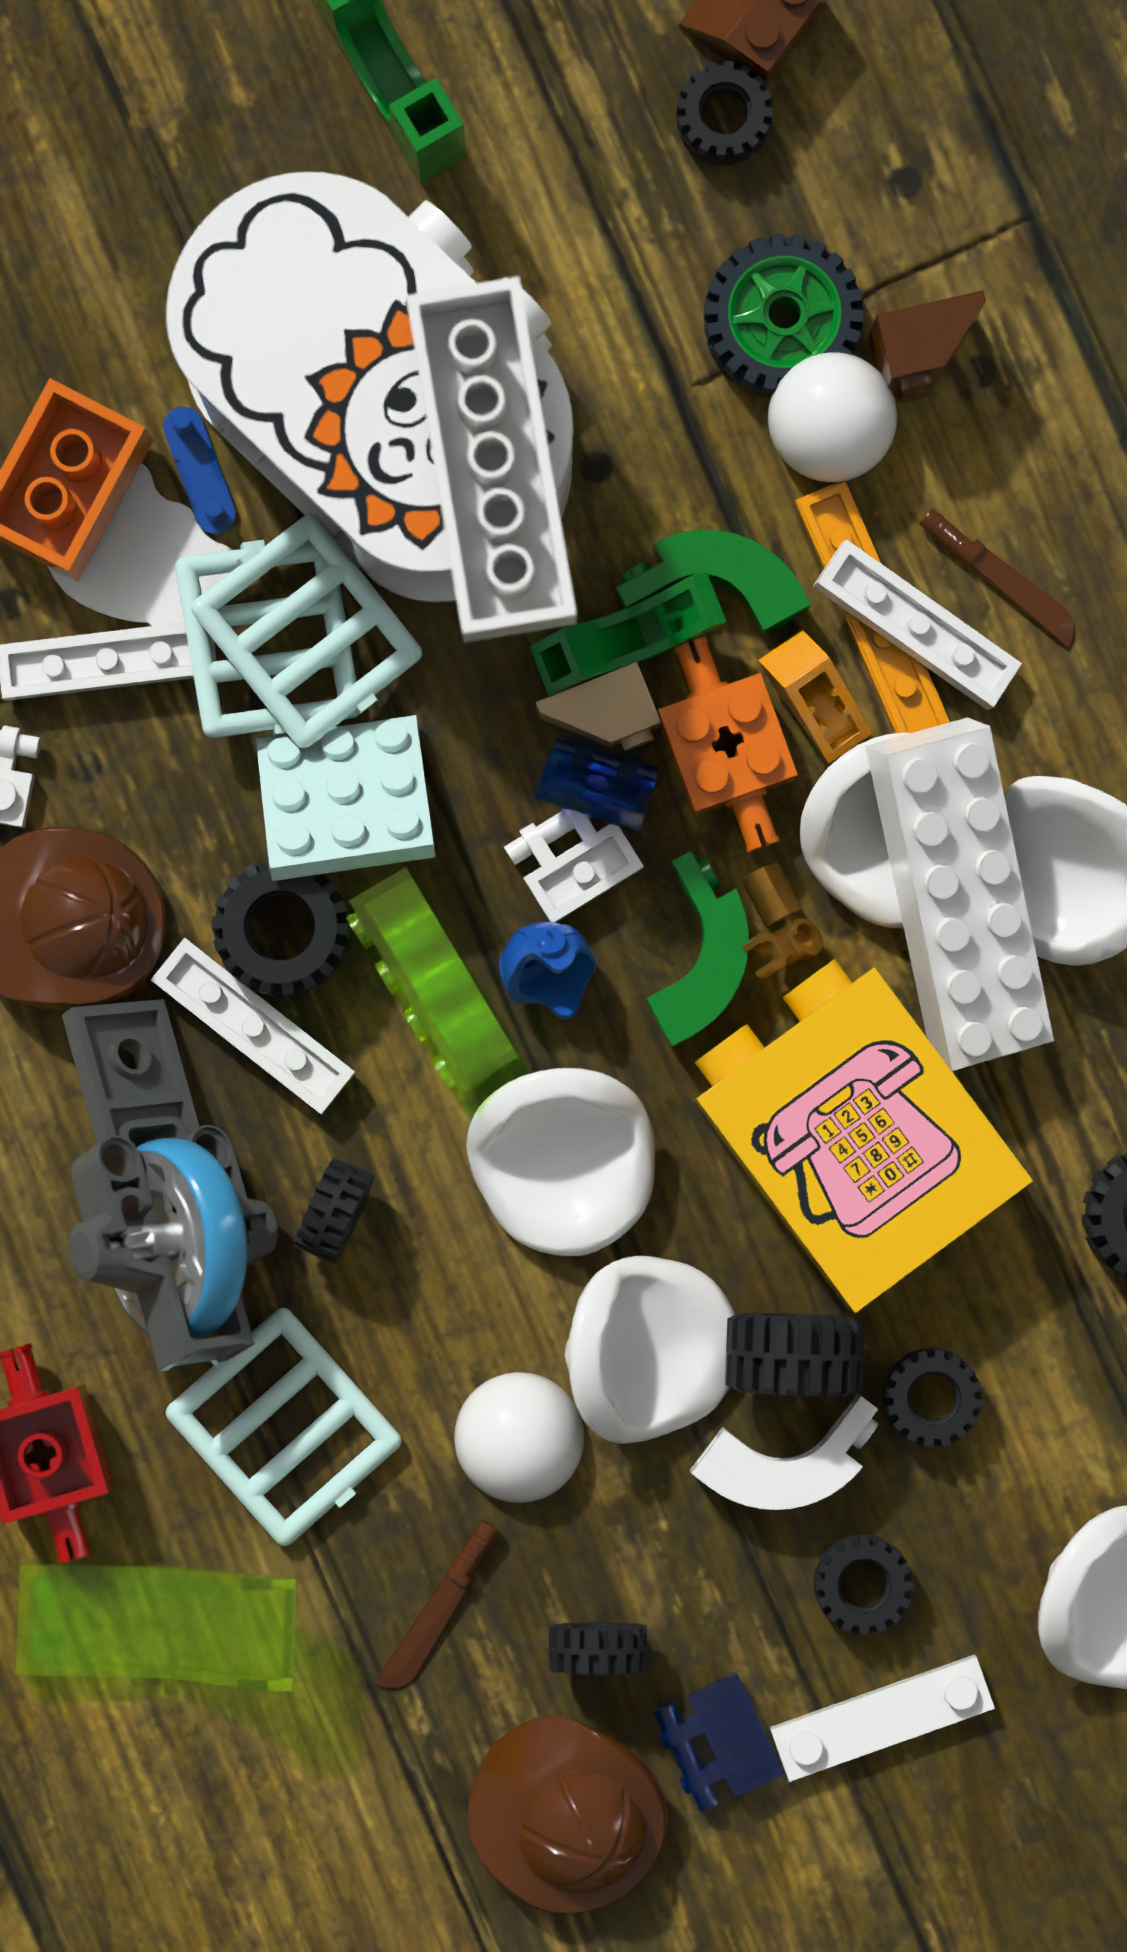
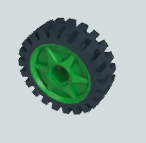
[703,233,864,397]

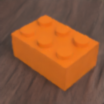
[0,378,154,582]

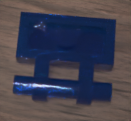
[535,736,660,831]
[653,1671,784,1812]

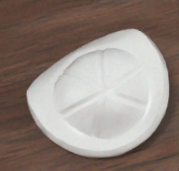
[800,732,910,928]
[1004,776,1127,966]
[466,1068,655,1256]
[564,1256,735,1444]
[1038,1505,1127,1689]

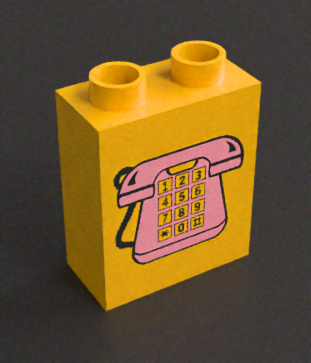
[693,959,1033,1313]

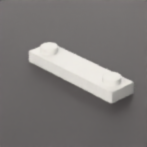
[812,539,1022,710]
[0,622,217,701]
[151,937,356,1115]
[770,1655,995,1782]

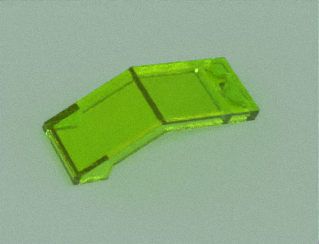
[16,1563,296,1691]

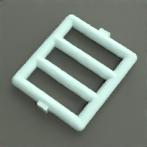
[191,514,422,748]
[175,540,358,738]
[166,1308,401,1546]

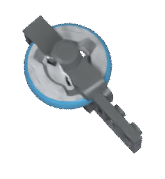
[62,999,278,1371]

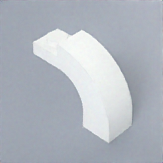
[690,1394,879,1510]

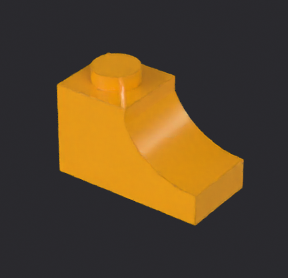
[758,630,872,764]

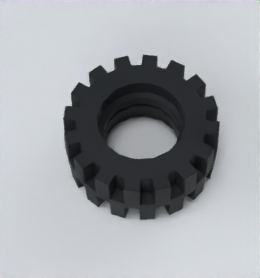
[676,61,773,166]
[294,1158,375,1264]
[882,1348,983,1447]
[813,1534,913,1635]
[548,1622,647,1675]

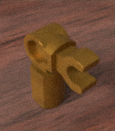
[741,862,823,978]

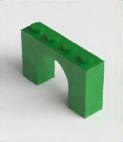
[312,0,467,183]

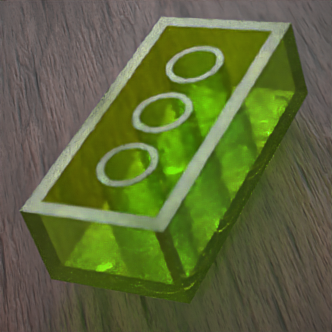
[347,867,519,1093]

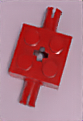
[0,1343,115,1564]

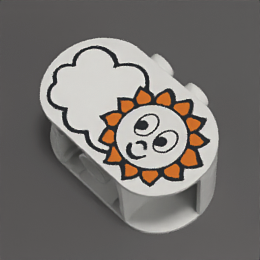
[166,172,573,603]

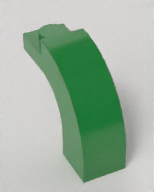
[615,530,811,637]
[529,571,726,697]
[645,851,749,1048]

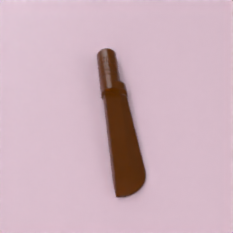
[919,508,1074,648]
[375,1520,500,1688]

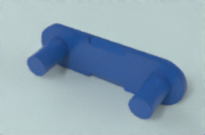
[163,407,236,534]

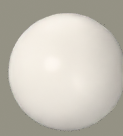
[768,352,897,482]
[454,1372,584,1503]

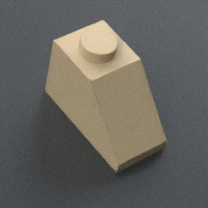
[536,662,661,751]

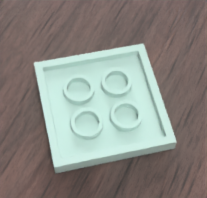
[256,715,436,881]

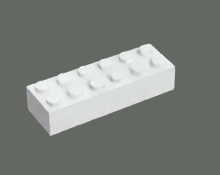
[406,277,576,643]
[865,717,1054,1071]

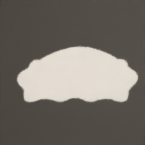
[48,463,233,626]

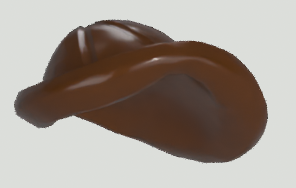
[0,826,166,1011]
[468,1716,668,1914]

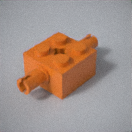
[657,637,798,853]

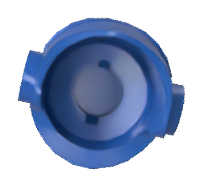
[499,922,597,1019]

